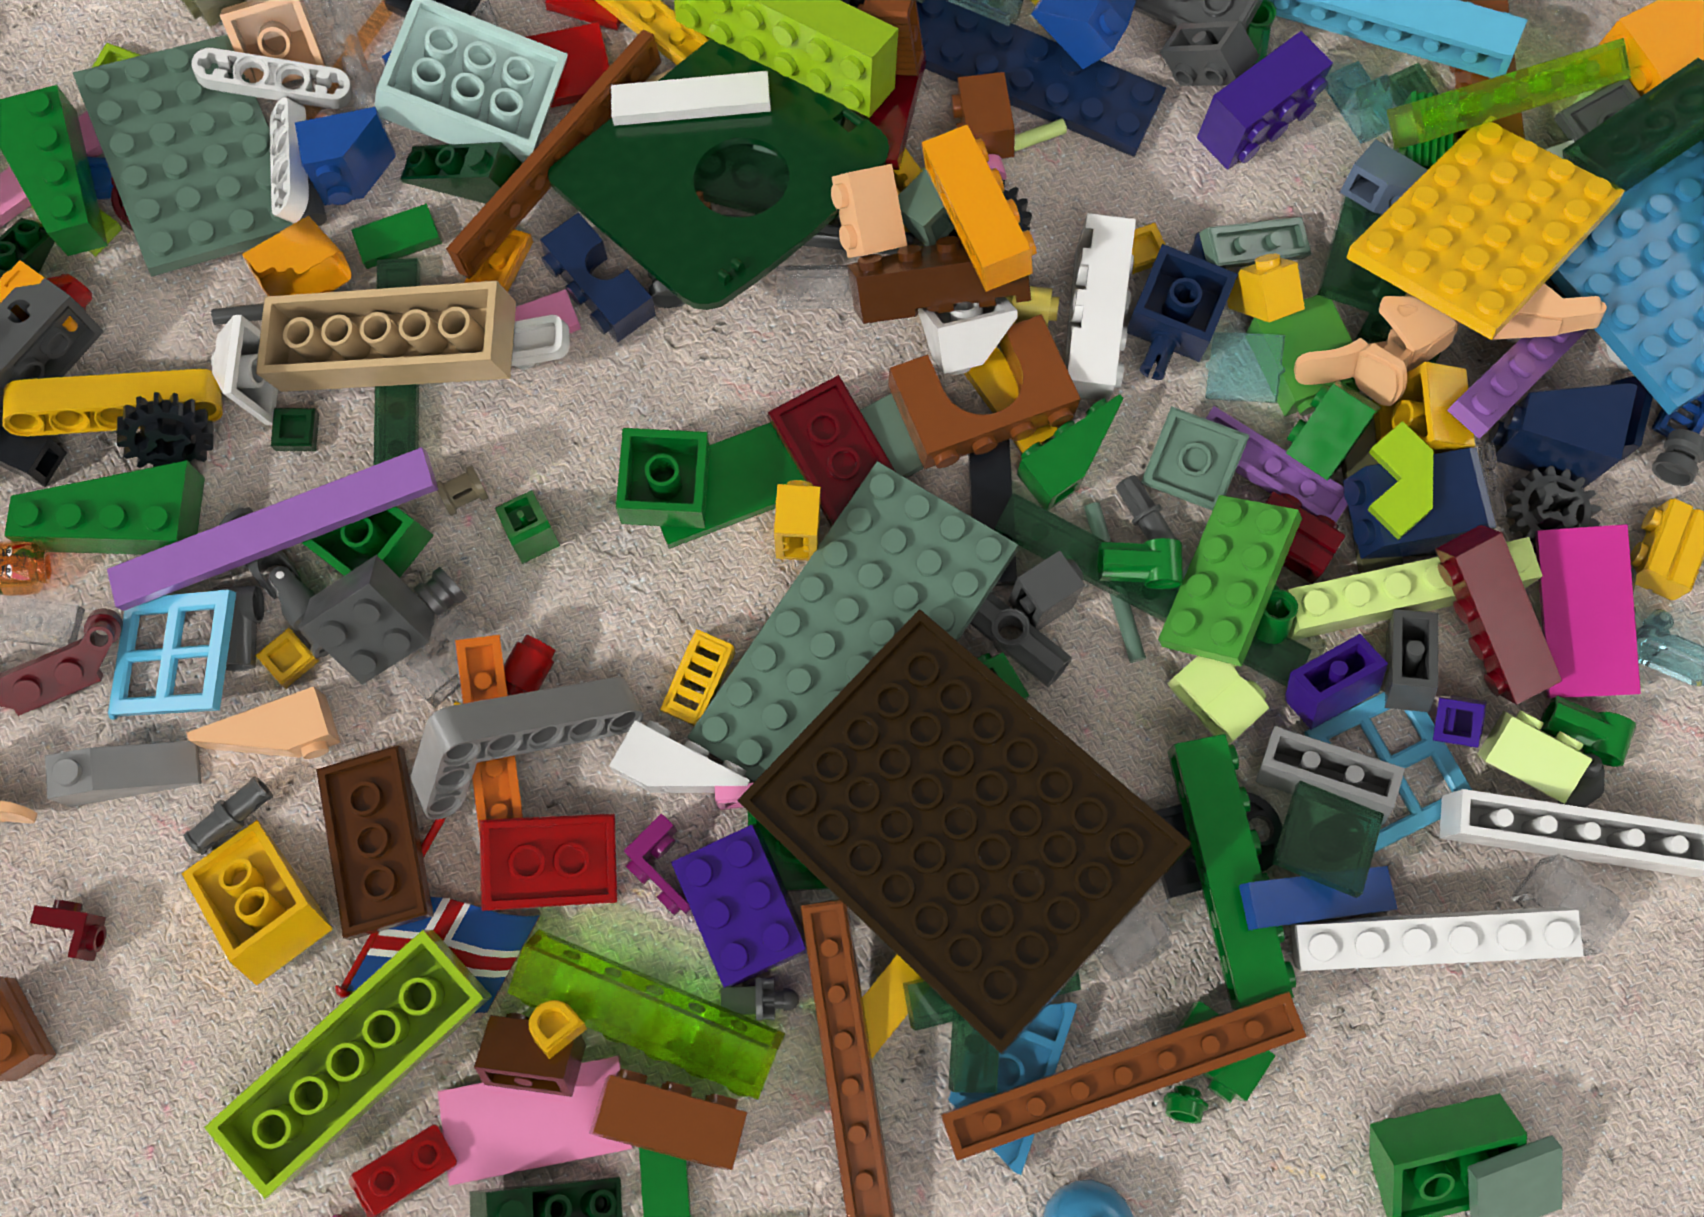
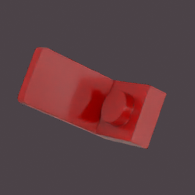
[348,1125,457,1217]

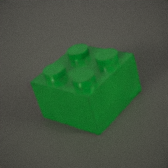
[616,428,710,528]
[302,506,434,578]

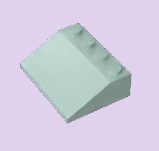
[375,0,568,163]

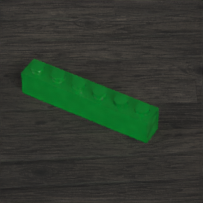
[1167,734,1296,1010]

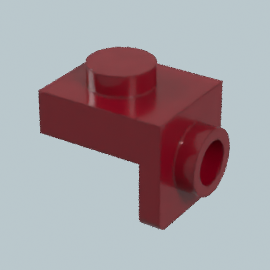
[30,899,107,961]

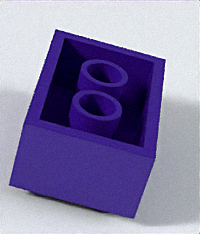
[1197,31,1333,170]
[671,825,807,988]

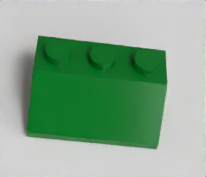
[1369,1093,1528,1217]

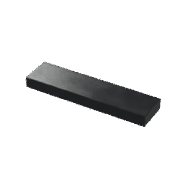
[968,439,1017,586]

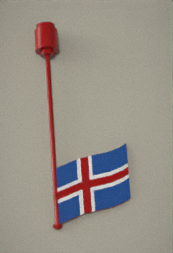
[335,635,556,1013]

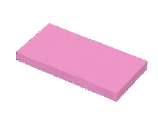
[438,1056,634,1186]

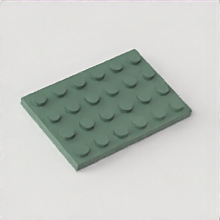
[72,34,303,277]

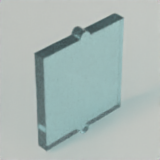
[1205,332,1285,403]

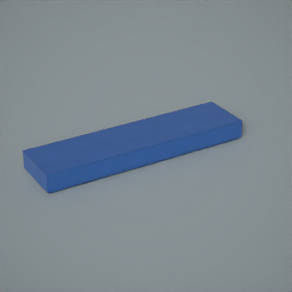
[1239,866,1398,930]

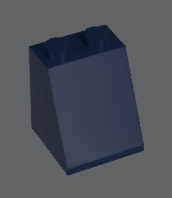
[1488,383,1638,488]
[1343,448,1497,559]

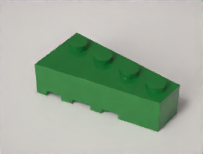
[0,85,108,256]
[4,461,205,555]

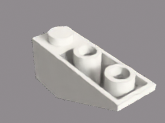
[609,720,751,793]

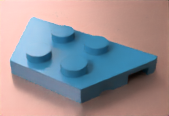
[948,1002,1077,1175]

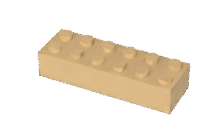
[256,281,516,392]

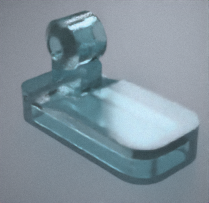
[1636,609,1704,686]

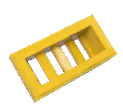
[660,629,736,726]

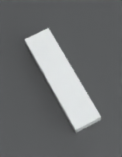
[611,71,771,126]

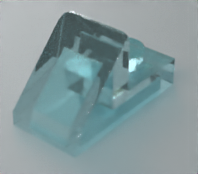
[1325,61,1394,144]

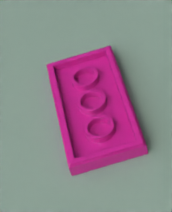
[1535,524,1641,698]

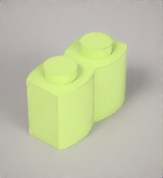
[1167,656,1269,744]

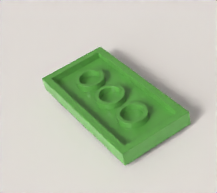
[1158,495,1302,667]

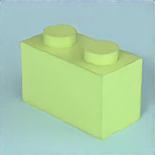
[1477,710,1592,804]

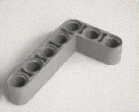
[411,677,644,820]

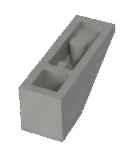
[45,741,202,807]

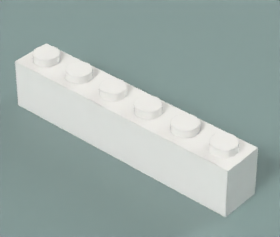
[1439,789,1704,877]
[1290,907,1584,971]

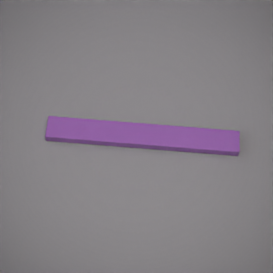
[107,447,439,611]

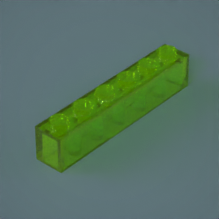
[1386,38,1632,149]
[507,929,786,1100]

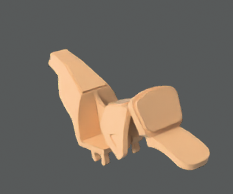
[1294,283,1607,406]

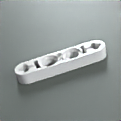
[192,48,352,109]
[270,97,309,223]

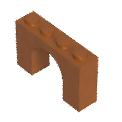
[888,314,1081,470]

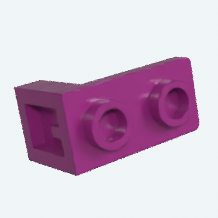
[624,813,692,917]

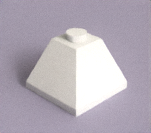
[918,297,1018,375]
[211,315,278,425]

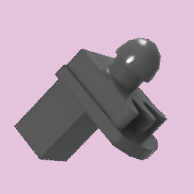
[721,978,799,1022]

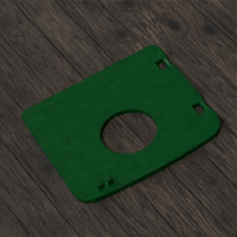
[548,39,889,310]

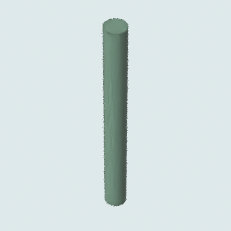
[1084,502,1146,663]

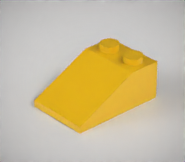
[181,820,333,986]

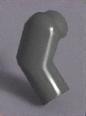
[1558,753,1605,807]

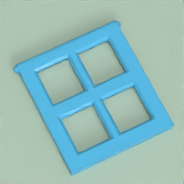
[108,589,237,720]
[1304,692,1472,853]

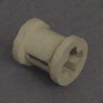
[436,465,489,516]

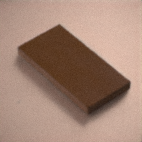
[316,745,434,940]

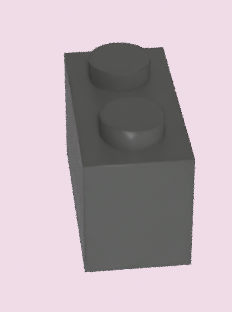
[1008,550,1085,630]
[1385,609,1438,712]

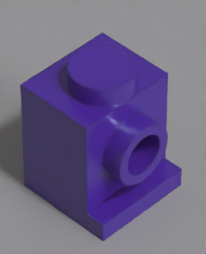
[1433,695,1487,748]

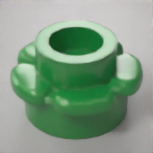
[1163,1086,1209,1124]

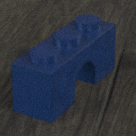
[540,212,656,342]

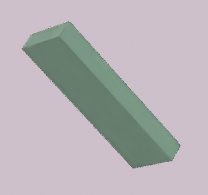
[1199,217,1312,269]

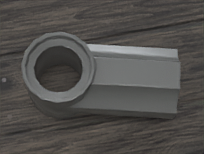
[209,585,264,672]

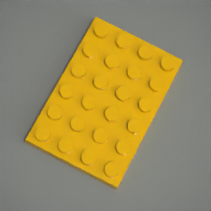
[1346,117,1625,340]

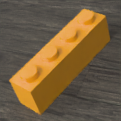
[921,124,1037,292]

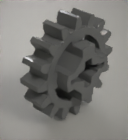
[1504,466,1601,554]

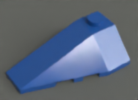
[1031,0,1136,69]

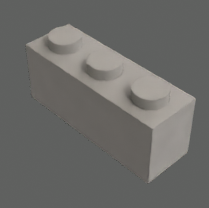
[1256,726,1405,825]

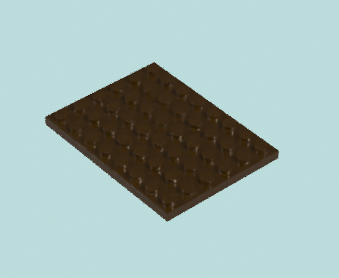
[737,609,1191,1055]

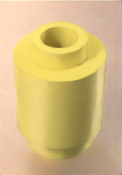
[1005,286,1060,327]

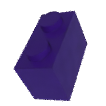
[1284,634,1388,730]

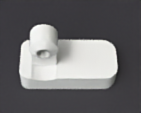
[511,315,570,370]

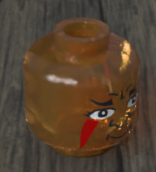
[0,541,52,596]

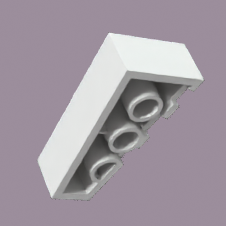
[1064,213,1136,401]

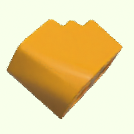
[242,216,352,296]

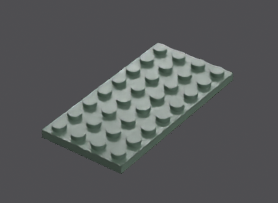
[687,461,1019,782]

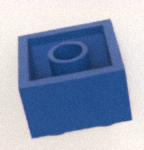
[295,107,396,206]

